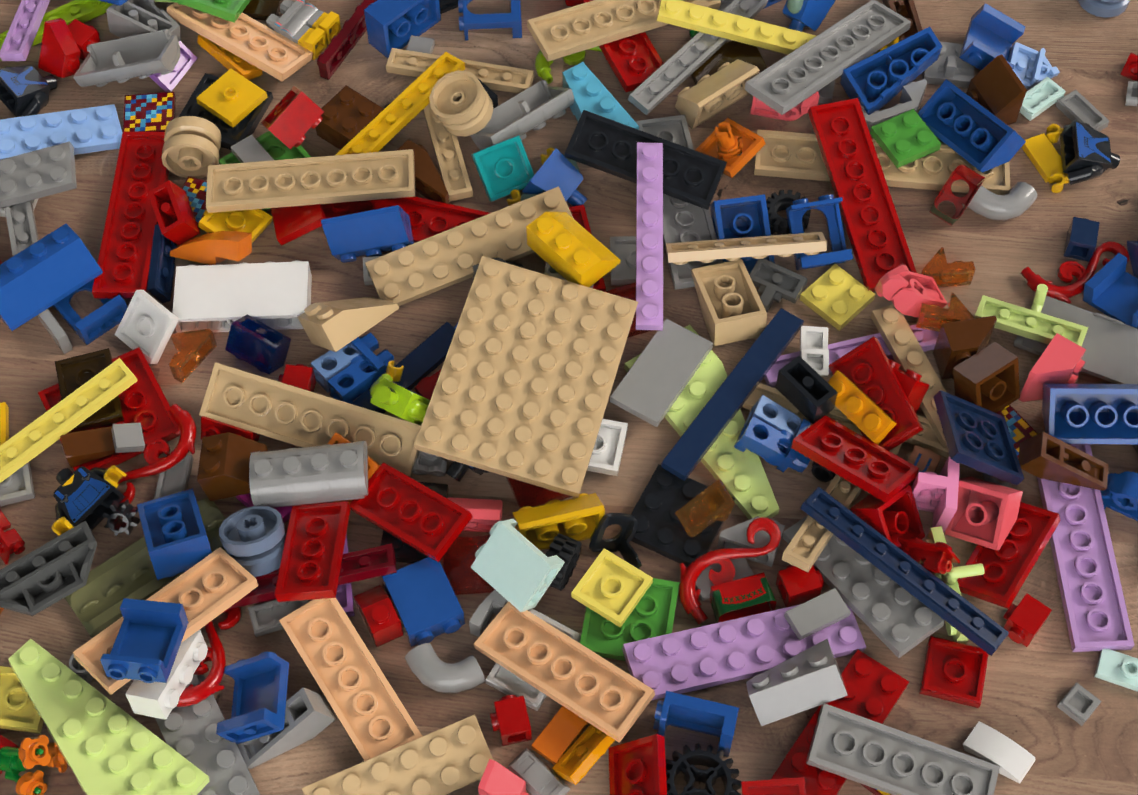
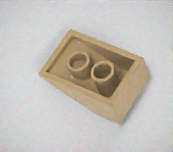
[691,259,767,346]
[298,296,399,352]

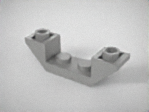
[860,79,927,137]

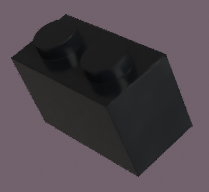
[776,356,838,424]

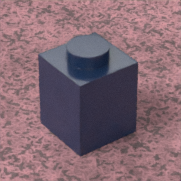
[1064,217,1100,262]

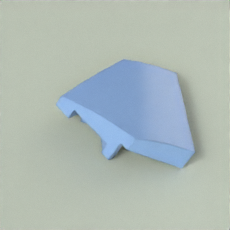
[1008,42,1060,90]

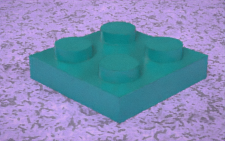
[471,135,534,202]

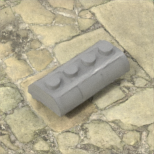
[73,29,180,87]
[470,80,574,150]
[249,441,368,508]

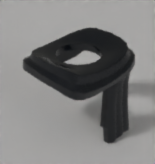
[589,513,642,569]

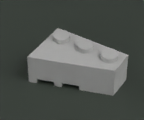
[106,0,181,41]
[746,639,848,726]

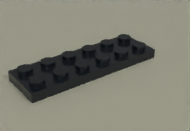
[565,110,727,210]

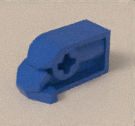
[1100,471,1138,521]

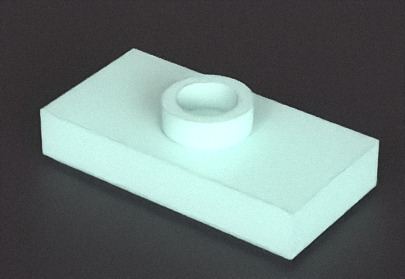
[1019,77,1066,121]
[1094,649,1138,692]

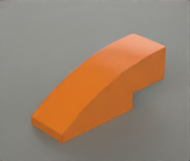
[170,231,252,265]

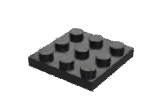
[179,73,273,150]
[631,464,735,567]

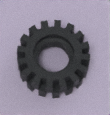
[766,190,811,235]
[546,534,582,591]

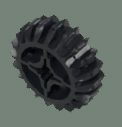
[666,743,741,795]

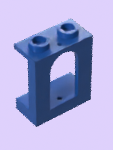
[458,0,522,41]
[786,194,853,270]
[52,279,128,345]

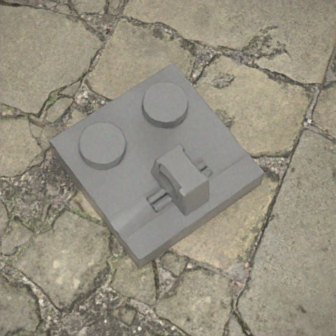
[923,41,974,88]

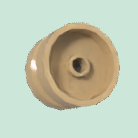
[429,71,493,137]
[161,116,222,179]

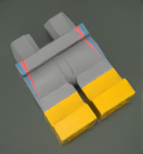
[266,0,341,61]

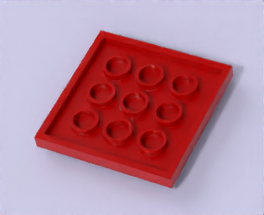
[38,347,180,471]

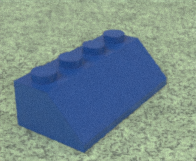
[917,79,1026,173]
[0,223,103,331]
[1042,384,1138,445]

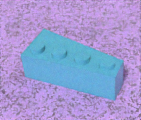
[562,62,639,130]

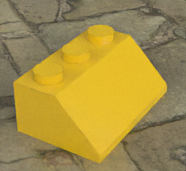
[526,211,621,287]
[512,493,605,550]

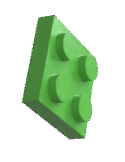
[870,109,941,168]

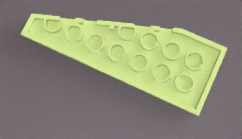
[624,325,779,520]
[8,639,210,795]

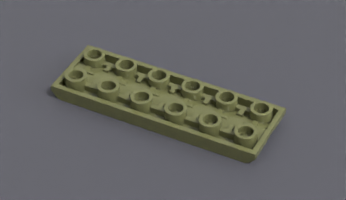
[65,498,226,638]

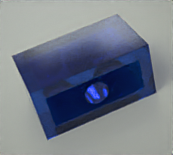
[225,314,291,375]

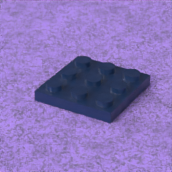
[933,390,1024,486]

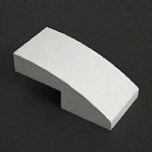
[800,326,829,377]
[963,721,1036,784]

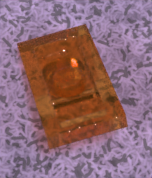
[921,247,976,287]
[916,293,975,332]
[169,329,217,383]
[675,479,735,537]

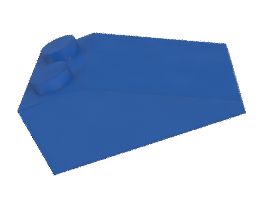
[364,0,441,58]
[710,194,775,275]
[137,488,212,580]

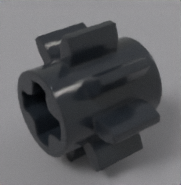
[102,499,140,536]

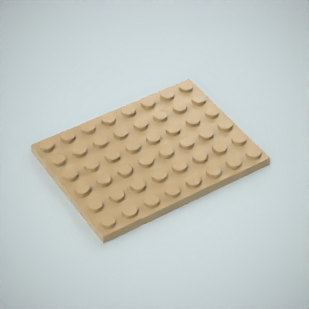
[414,256,638,498]

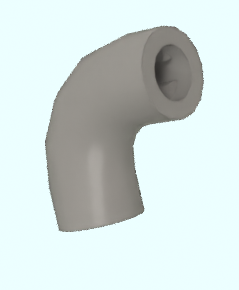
[967,182,1038,221]
[405,643,485,694]

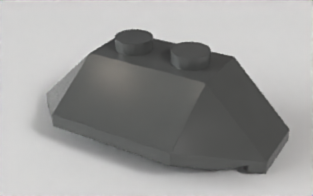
[0,521,98,616]

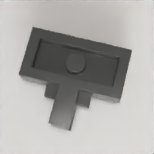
[750,258,807,312]

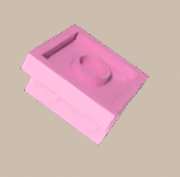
[911,457,960,532]

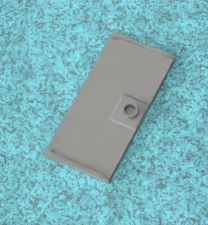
[1014,296,1138,384]

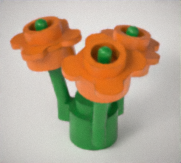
[0,735,68,795]

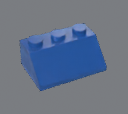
[321,205,414,263]

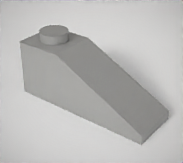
[237,687,336,769]

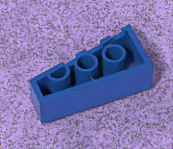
[840,27,942,115]

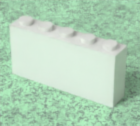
[172,260,312,334]

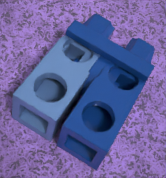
[310,332,395,403]
[734,395,811,473]

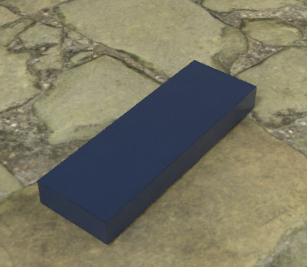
[147,224,177,303]

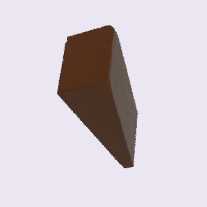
[60,426,115,468]

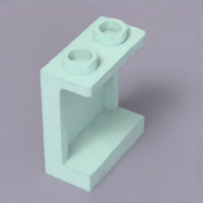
[471,519,565,612]

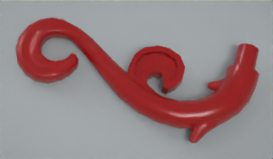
[1021,241,1129,304]
[117,404,197,504]
[679,517,781,625]
[176,607,242,707]

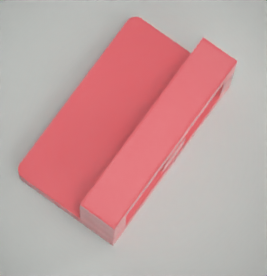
[447,497,503,532]

